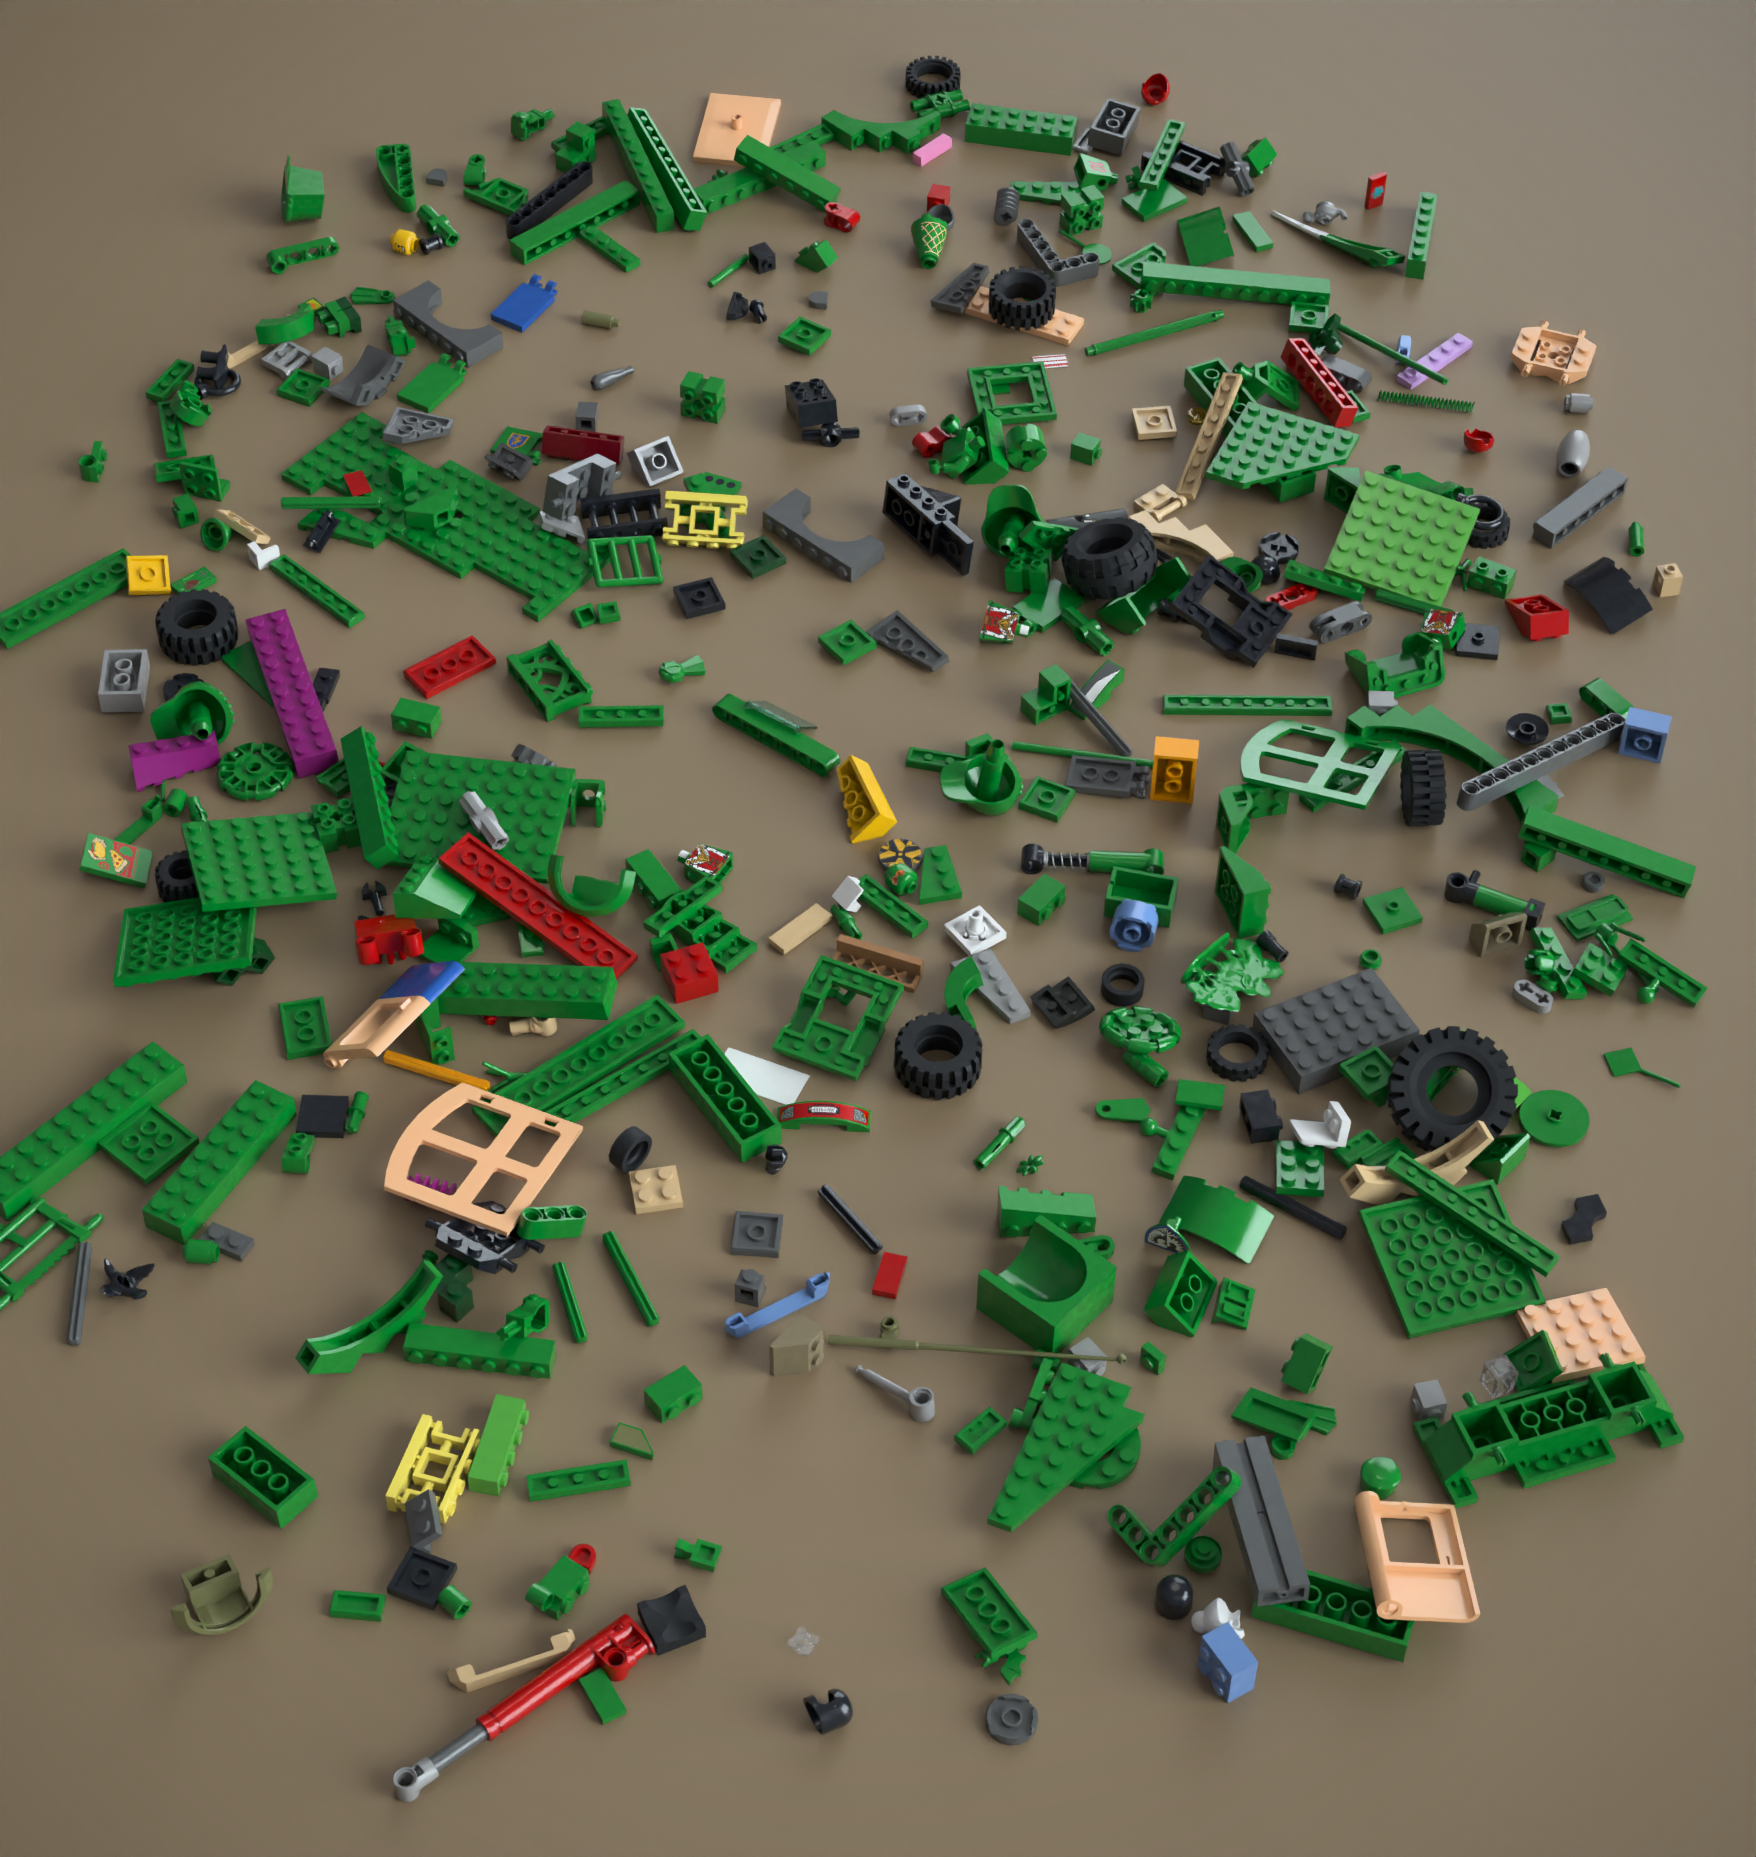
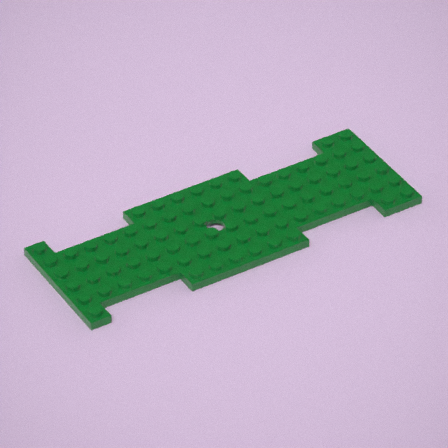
[281,412,618,622]

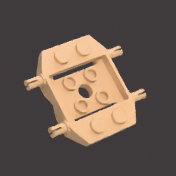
[1511,320,1596,386]

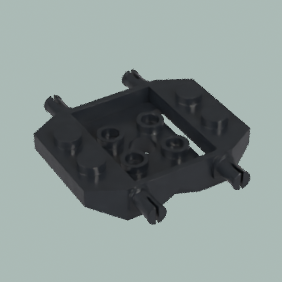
[425,1201,545,1274]

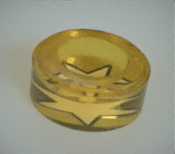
[1187,407,1207,425]

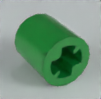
[162,788,189,817]
[437,1585,472,1620]

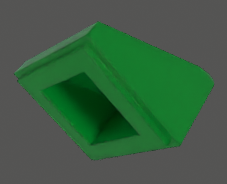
[570,603,599,629]

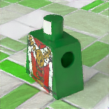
[979,600,1030,644]
[1421,609,1466,650]
[677,844,733,884]

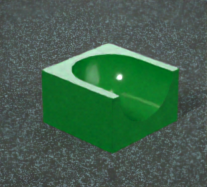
[976,1215,1116,1353]

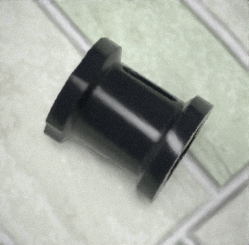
[419,233,443,255]
[1334,874,1362,900]

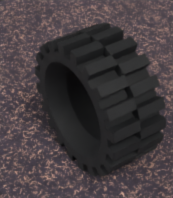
[989,266,1056,331]
[1400,749,1447,826]

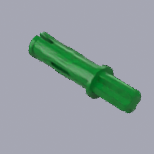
[973,1116,1025,1170]

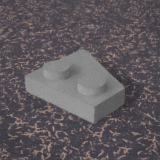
[538,511,585,544]

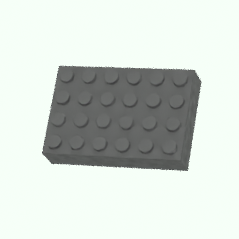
[1252,968,1420,1094]

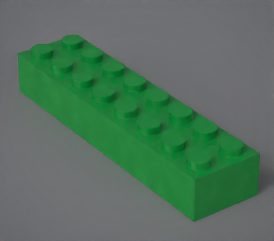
[437,961,618,1020]
[142,1080,297,1245]

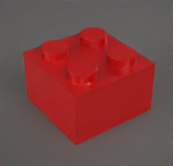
[660,942,719,1004]

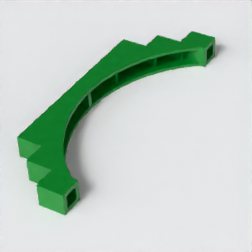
[1345,705,1559,872]

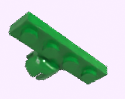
[679,473,730,539]
[1524,927,1587,999]

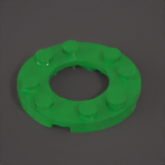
[1069,1428,1141,1489]

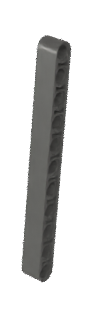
[1456,713,1626,811]

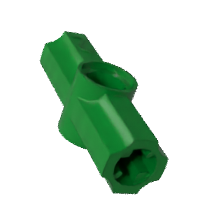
[417,204,460,247]
[1061,606,1114,656]

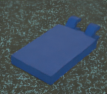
[491,274,557,332]

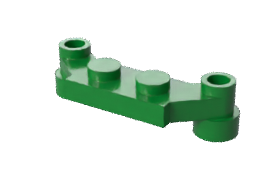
[1009,1349,1060,1430]

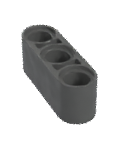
[1321,355,1372,393]

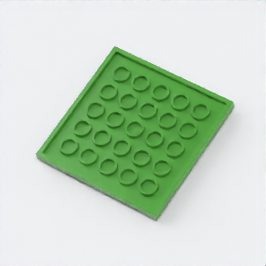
[1324,470,1480,607]

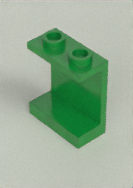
[415,997,455,1065]

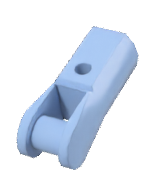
[1396,335,1411,364]

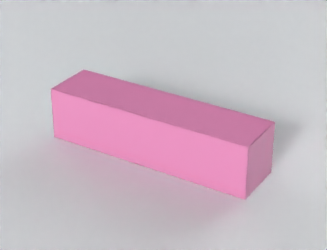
[913,133,952,167]

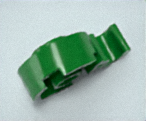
[170,380,212,426]

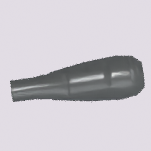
[590,366,634,390]

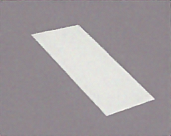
[725,1047,810,1105]

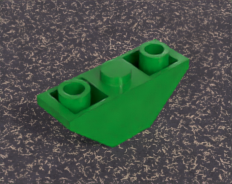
[403,485,458,529]

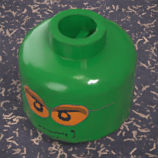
[885,863,917,896]

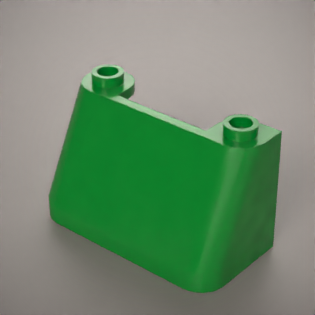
[1344,632,1445,698]

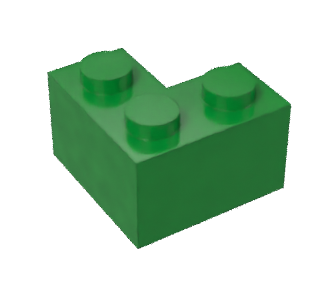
[555,121,596,173]
[1020,664,1071,725]

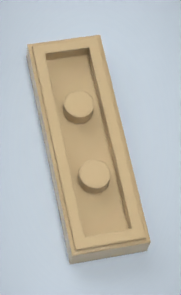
[214,509,270,544]
[768,903,832,955]

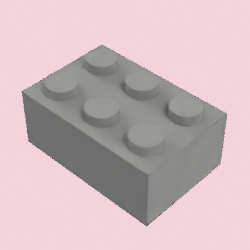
[98,649,150,713]

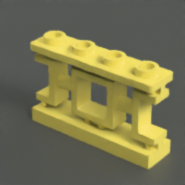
[662,491,748,550]
[385,1414,481,1524]

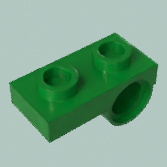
[78,441,107,483]
[281,1133,315,1174]

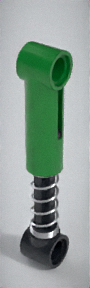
[1021,844,1164,875]

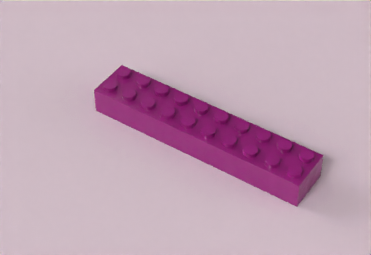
[245,609,339,779]

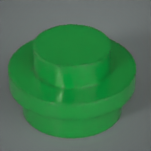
[1359,949,1382,970]
[1536,975,1558,994]

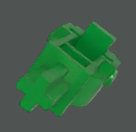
[511,109,555,141]
[384,316,416,356]
[496,1294,549,1341]

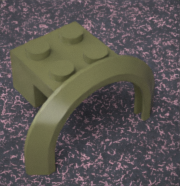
[170,1554,273,1635]

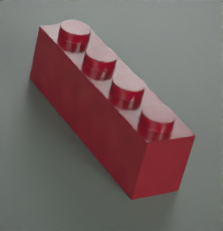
[542,425,624,465]

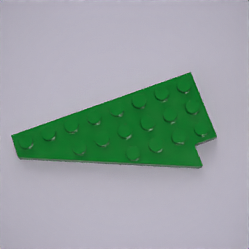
[987,1363,1145,1533]

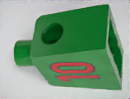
[1073,153,1118,191]

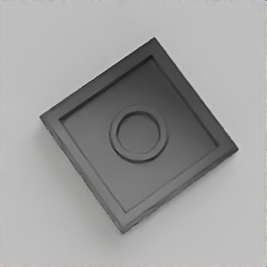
[731,1211,783,1258]

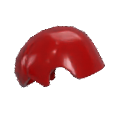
[1464,428,1494,453]

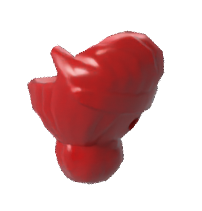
[1141,73,1170,105]

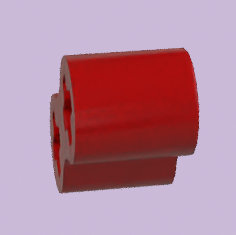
[912,426,952,458]

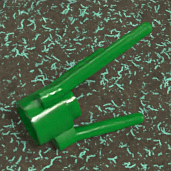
[1594,922,1646,968]

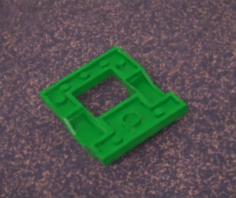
[772,955,904,1081]

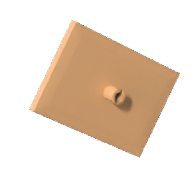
[693,93,781,167]

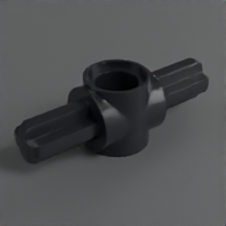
[802,422,860,447]

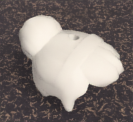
[1191,1597,1245,1639]

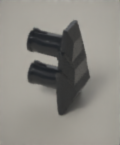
[196,344,229,389]

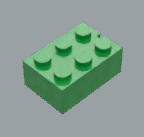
[1104,866,1179,928]

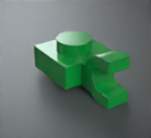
[674,1538,722,1572]

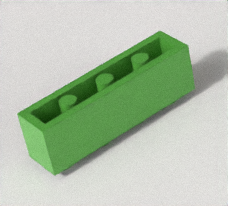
[468,1394,529,1496]

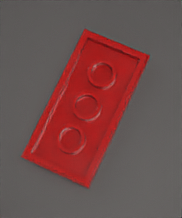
[403,635,496,699]

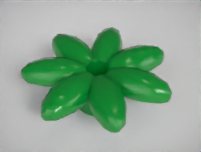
[1016,1155,1044,1176]

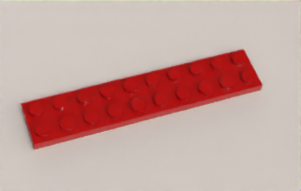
[438,832,638,980]

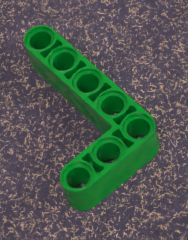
[1107,1466,1241,1568]

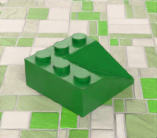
[1215,846,1271,939]

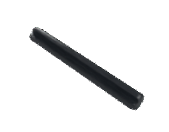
[1239,1176,1347,1239]

